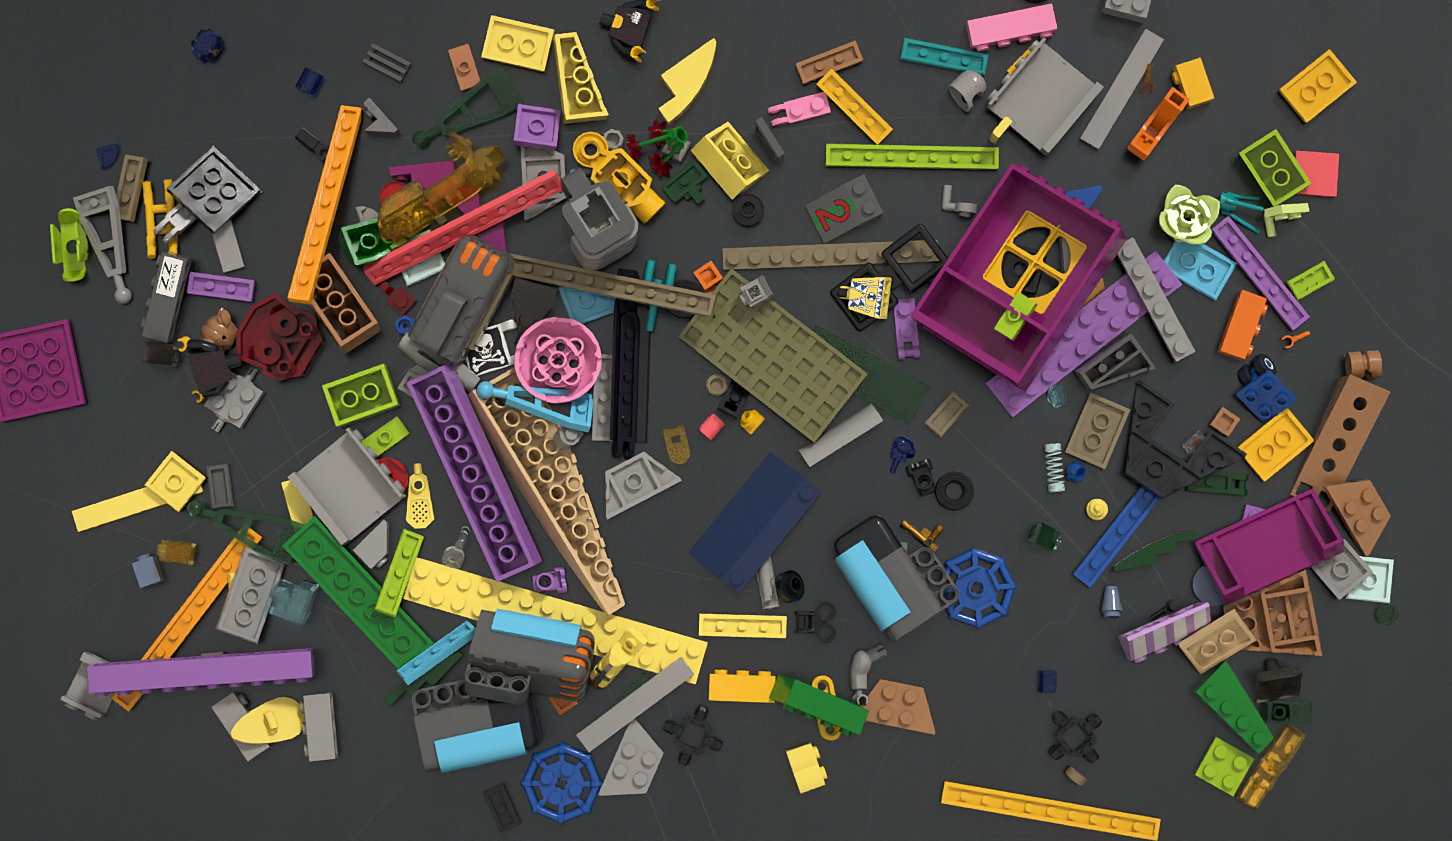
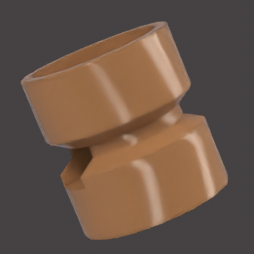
[1345,350,1382,379]

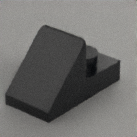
[717,379,750,420]

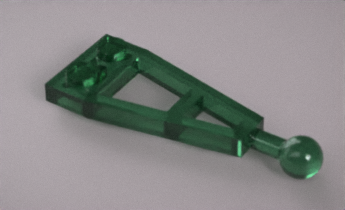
[412,66,525,148]
[187,500,304,566]

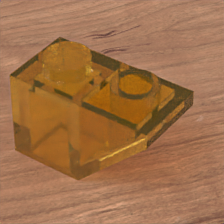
[156,539,196,565]

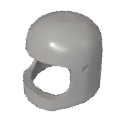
[948,70,987,112]

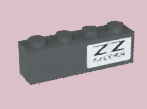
[141,251,192,343]

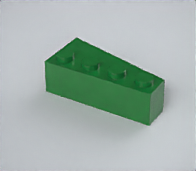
[1192,661,1274,754]

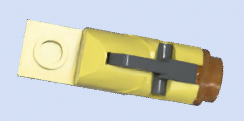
[589,626,648,690]

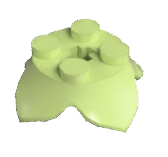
[1159,185,1220,244]

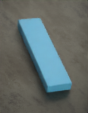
[397,620,476,685]

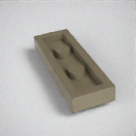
[116,154,148,222]

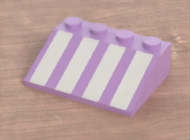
[1118,602,1211,663]

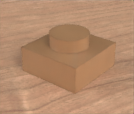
[1209,407,1240,437]

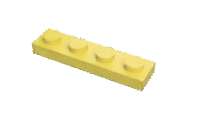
[699,614,787,638]

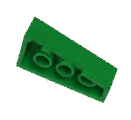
[769,674,869,736]

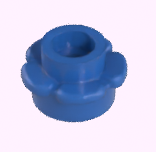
[395,315,415,337]
[1066,461,1086,482]

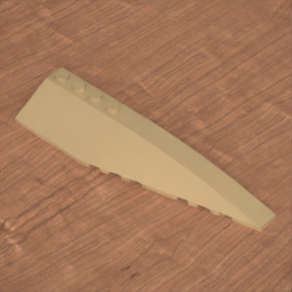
[467,367,625,616]

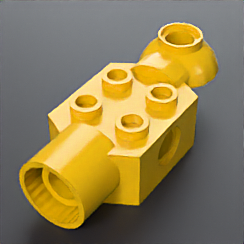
[573,132,665,224]

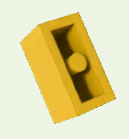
[1172,58,1214,110]

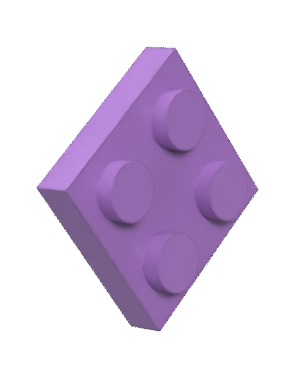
[513,104,561,151]

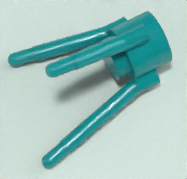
[1219,192,1264,234]

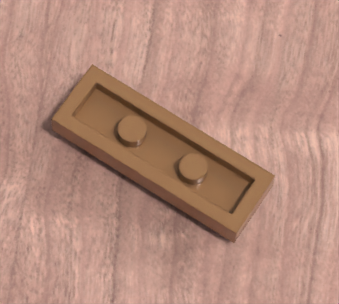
[795,40,863,85]

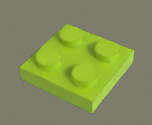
[1194,737,1254,796]

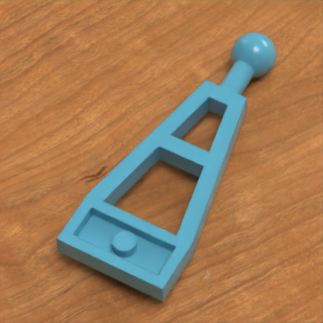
[477,381,593,433]

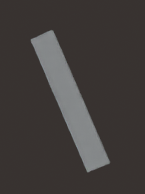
[1079,29,1164,150]
[576,657,694,752]

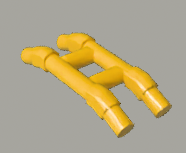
[142,179,178,259]

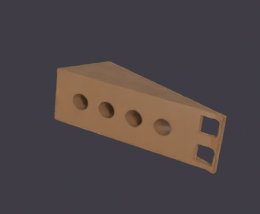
[1290,374,1390,512]

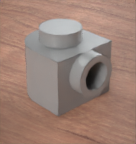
[553,425,584,450]

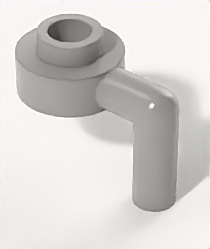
[941,185,977,218]

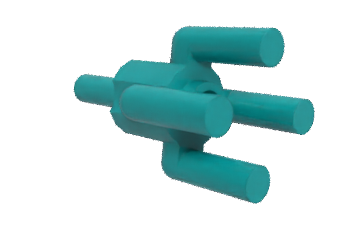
[643,260,677,332]

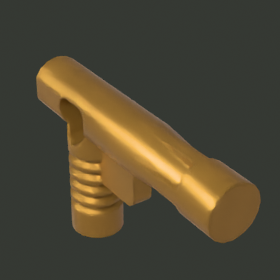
[900,519,944,552]

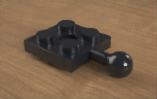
[1001,244,1048,295]

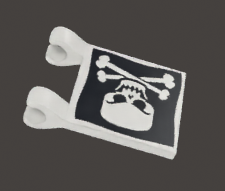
[466,320,526,376]

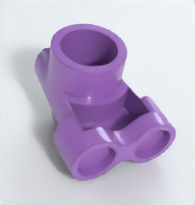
[531,567,567,594]

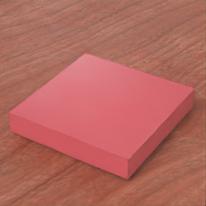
[1294,151,1339,197]

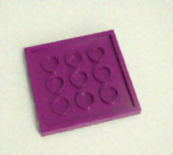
[0,319,86,423]

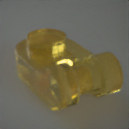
[663,424,690,464]

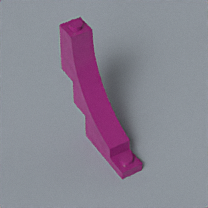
[389,161,508,253]

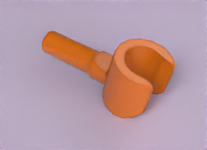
[1281,330,1310,349]

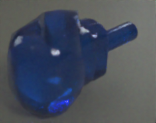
[890,436,916,473]

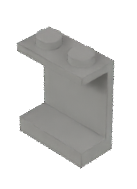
[60,652,117,720]

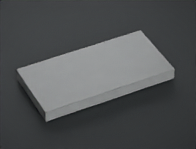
[215,547,286,644]

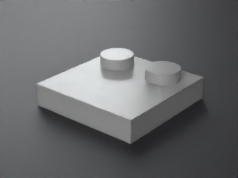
[1311,539,1373,600]

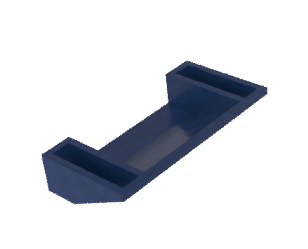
[688,452,821,593]

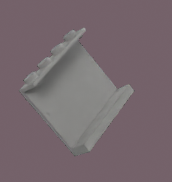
[987,38,1104,156]
[287,428,406,545]

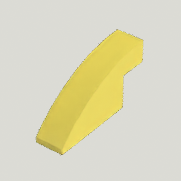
[658,38,716,126]

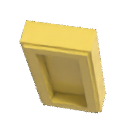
[989,117,1013,145]

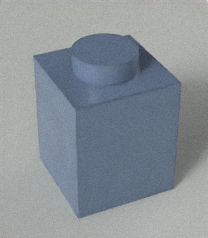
[132,554,165,588]

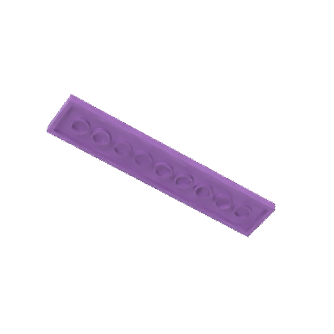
[986,251,1182,418]

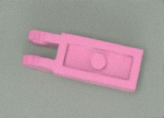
[768,92,831,126]

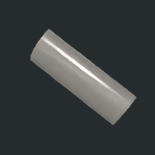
[798,404,883,468]

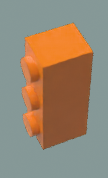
[1217,290,1268,361]

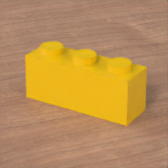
[709,670,775,703]

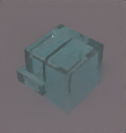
[269,579,320,625]

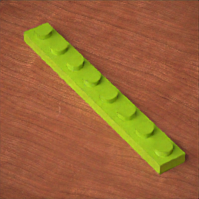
[826,144,999,170]

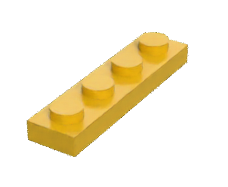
[817,68,893,145]

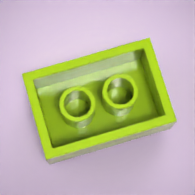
[1239,129,1312,207]
[322,364,401,428]

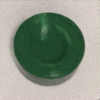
[1375,603,1398,625]

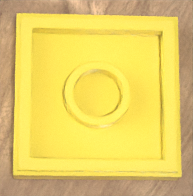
[145,451,206,512]

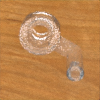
[442,527,470,569]

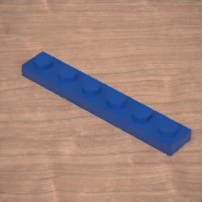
[1072,486,1160,588]

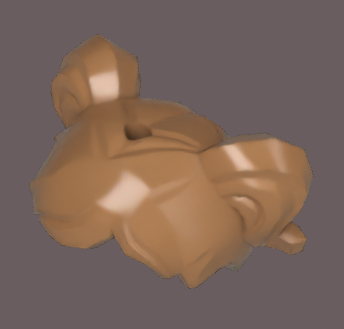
[200,308,238,352]

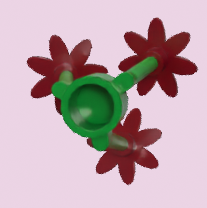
[625,119,687,176]

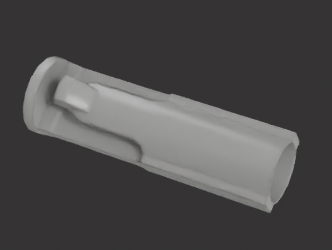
[756,555,780,610]

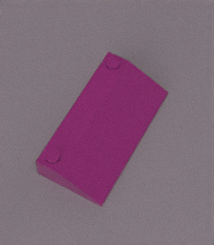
[1194,488,1344,606]

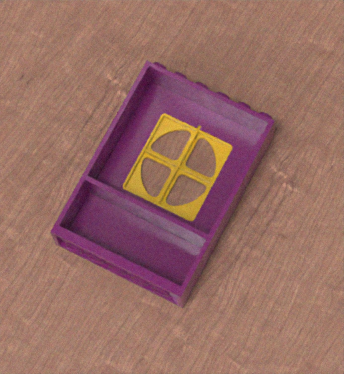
[910,163,1127,392]

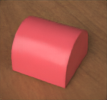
[698,414,726,441]

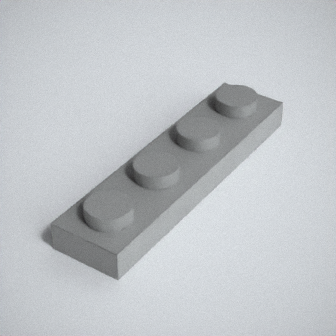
[592,354,612,441]

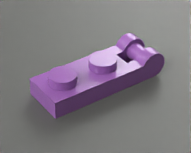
[893,298,920,360]

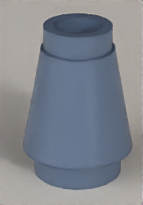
[1101,586,1123,619]

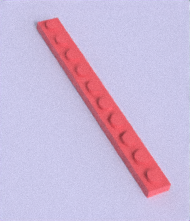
[363,169,562,286]

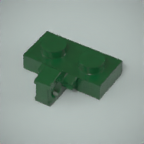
[661,160,708,206]

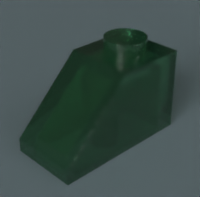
[1026,521,1062,552]

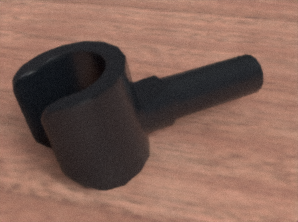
[1151,598,1182,620]

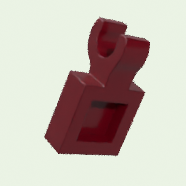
[379,281,417,316]

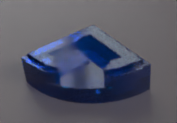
[96,143,119,170]

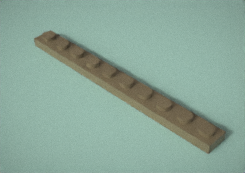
[722,240,939,271]
[510,253,718,318]

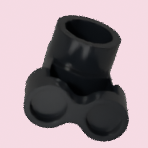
[905,459,936,496]

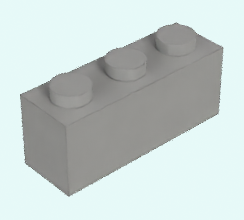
[212,691,273,761]
[300,693,338,761]

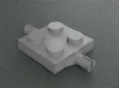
[204,366,265,433]

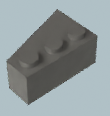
[1074,332,1156,390]

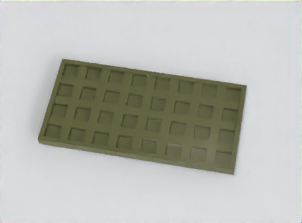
[678,268,868,443]

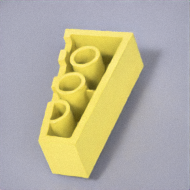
[553,32,609,124]

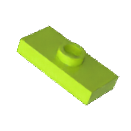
[1286,261,1335,301]
[994,292,1037,341]
[362,416,410,458]

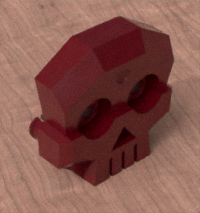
[236,293,324,383]

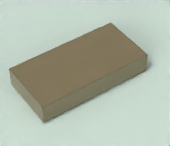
[924,391,969,438]

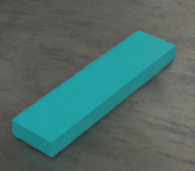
[900,38,989,77]

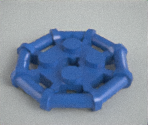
[940,547,1017,629]
[520,742,603,825]

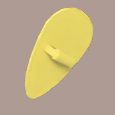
[230,697,305,744]

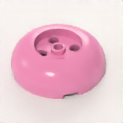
[514,317,602,404]

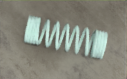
[1044,443,1065,492]

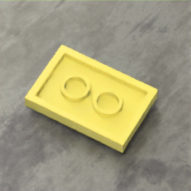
[481,15,554,73]

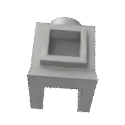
[739,275,775,308]

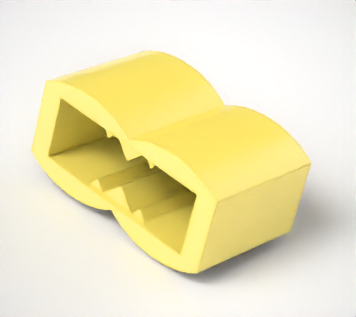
[786,742,828,793]

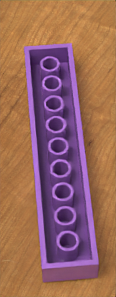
[407,363,542,582]
[87,648,315,697]

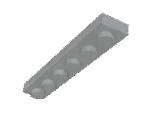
[1117,237,1195,362]

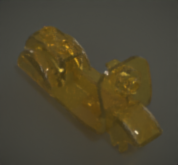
[377,131,505,242]

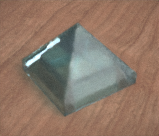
[1047,383,1069,408]

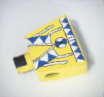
[839,277,892,319]

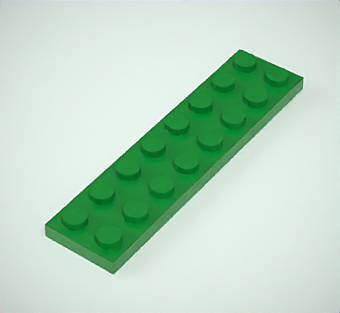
[282,516,434,669]

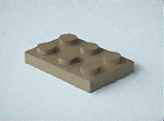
[1064,392,1130,469]

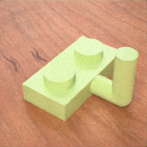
[1264,203,1309,238]

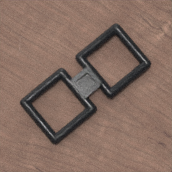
[830,223,948,331]

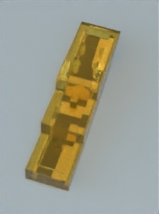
[1237,723,1306,810]

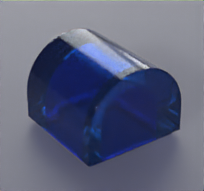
[295,67,325,97]
[1039,670,1057,693]

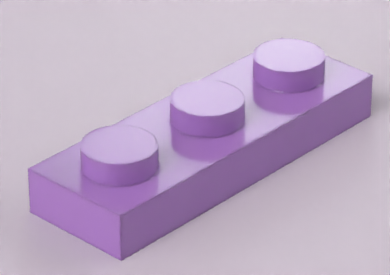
[187,272,256,302]

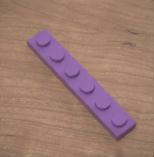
[1211,216,1310,331]

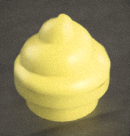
[1086,499,1108,520]

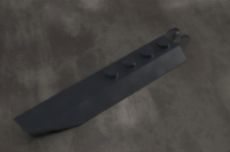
[610,268,650,459]

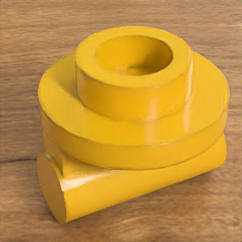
[740,409,765,435]

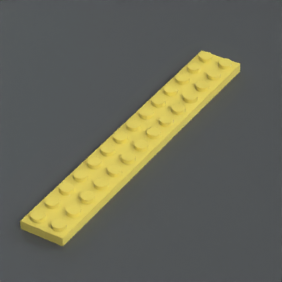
[403,557,708,684]

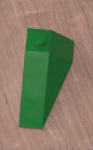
[338,206,430,267]

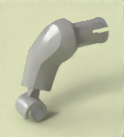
[850,644,887,706]

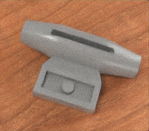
[398,333,480,398]

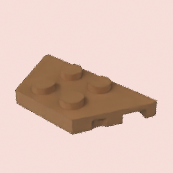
[1323,479,1391,557]
[860,679,935,735]

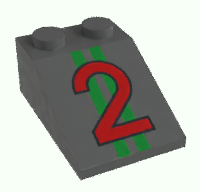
[805,174,883,244]

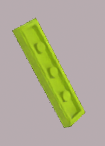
[374,529,424,618]

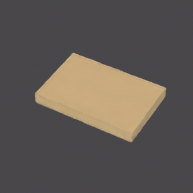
[1178,609,1256,674]

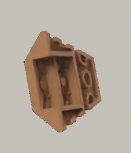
[1223,570,1322,656]

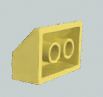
[691,122,769,200]

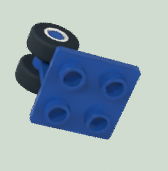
[1236,354,1297,423]

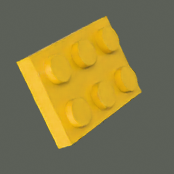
[1278,49,1357,124]
[1238,408,1315,482]

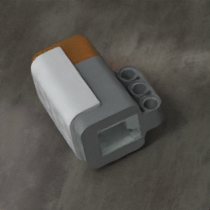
[560,168,638,271]

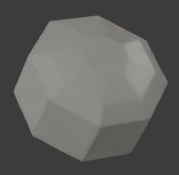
[604,129,624,151]

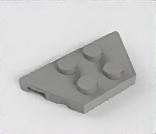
[521,146,567,221]
[605,452,682,520]
[598,719,664,796]

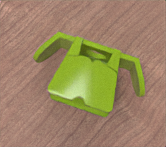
[50,208,88,282]

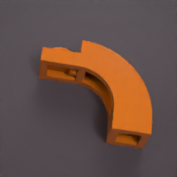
[1127,87,1190,161]

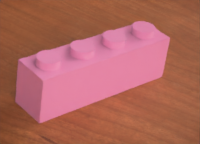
[966,4,1057,52]

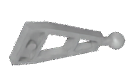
[73,186,132,304]

